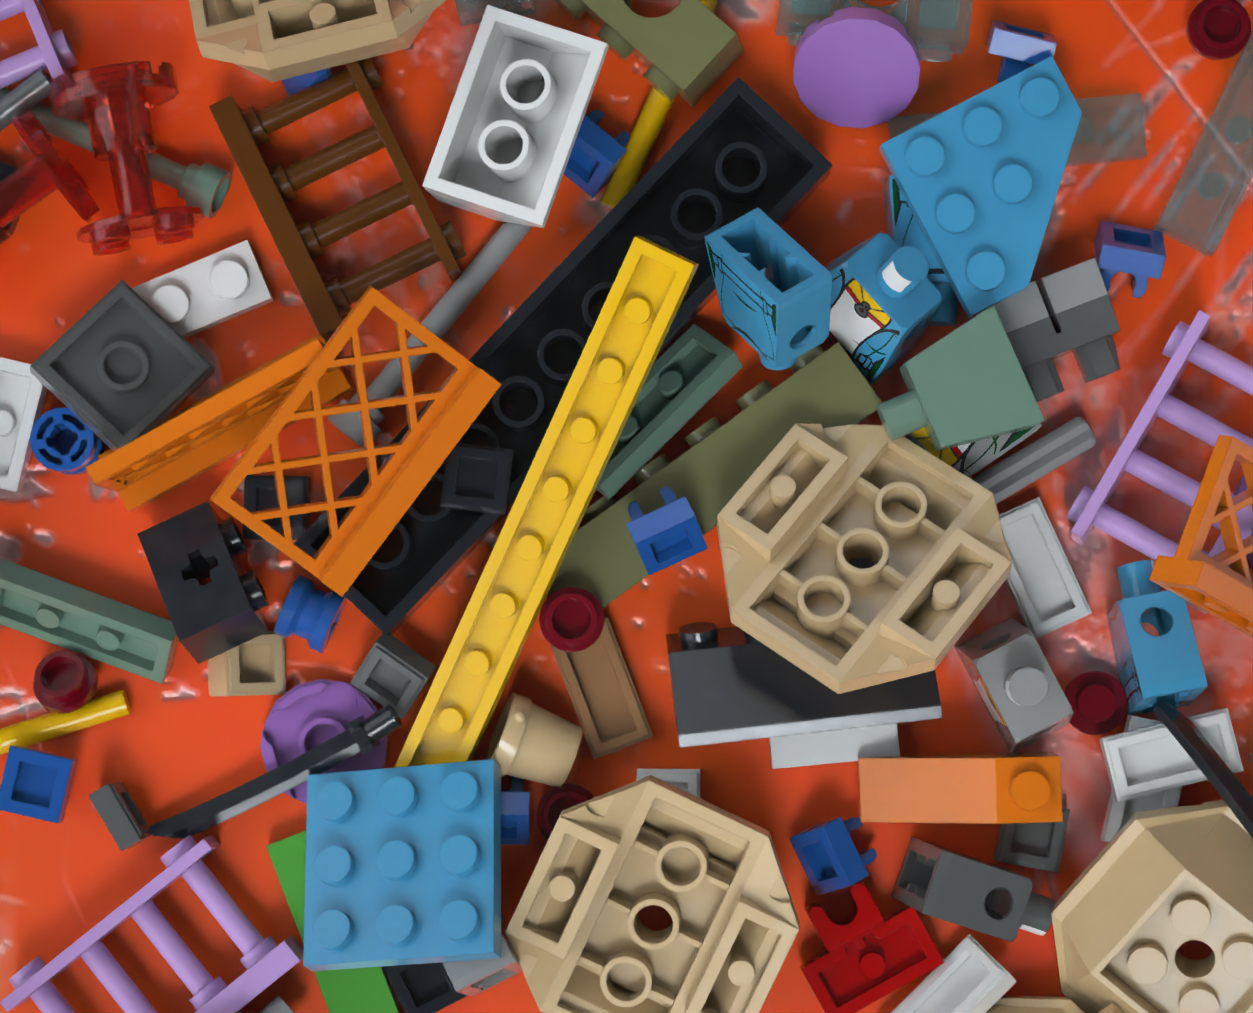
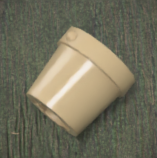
[485,692,582,788]

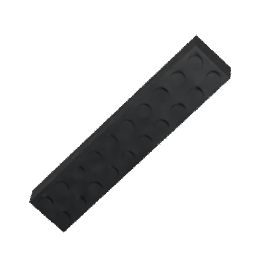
[294,77,832,636]

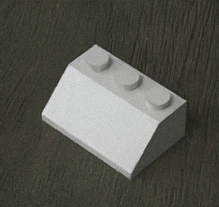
[422,5,609,228]

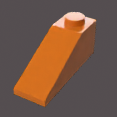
[858,752,1063,824]

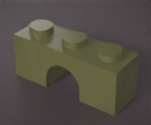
[555,0,744,107]

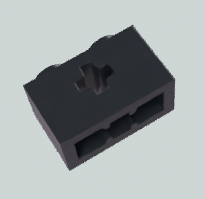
[138,501,269,664]

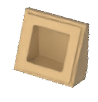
[208,631,286,697]

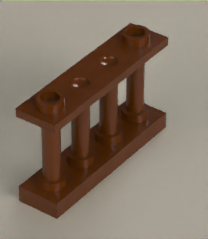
[209,58,467,342]

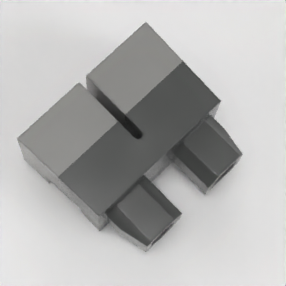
[977,258,1120,402]

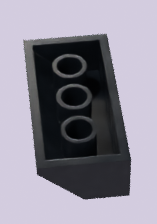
[666,622,942,748]

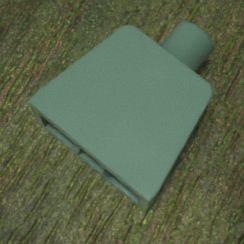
[876,306,1045,451]

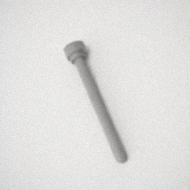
[327,222,533,448]

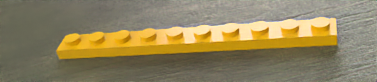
[394,236,699,768]

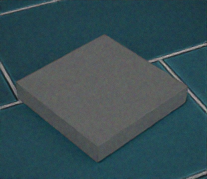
[30,280,215,451]

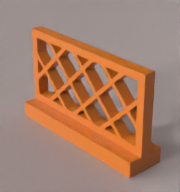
[210,286,501,597]
[85,334,353,513]
[1149,435,1253,638]

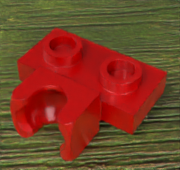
[799,880,945,1013]

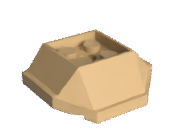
[189,0,446,82]
[717,423,1012,694]
[505,775,800,1013]
[1051,800,1253,1013]

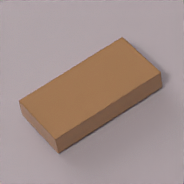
[550,618,653,759]

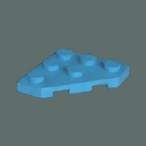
[879,56,1082,319]

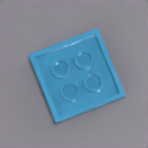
[303,759,501,971]

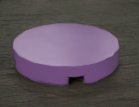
[793,7,920,128]
[260,679,389,804]

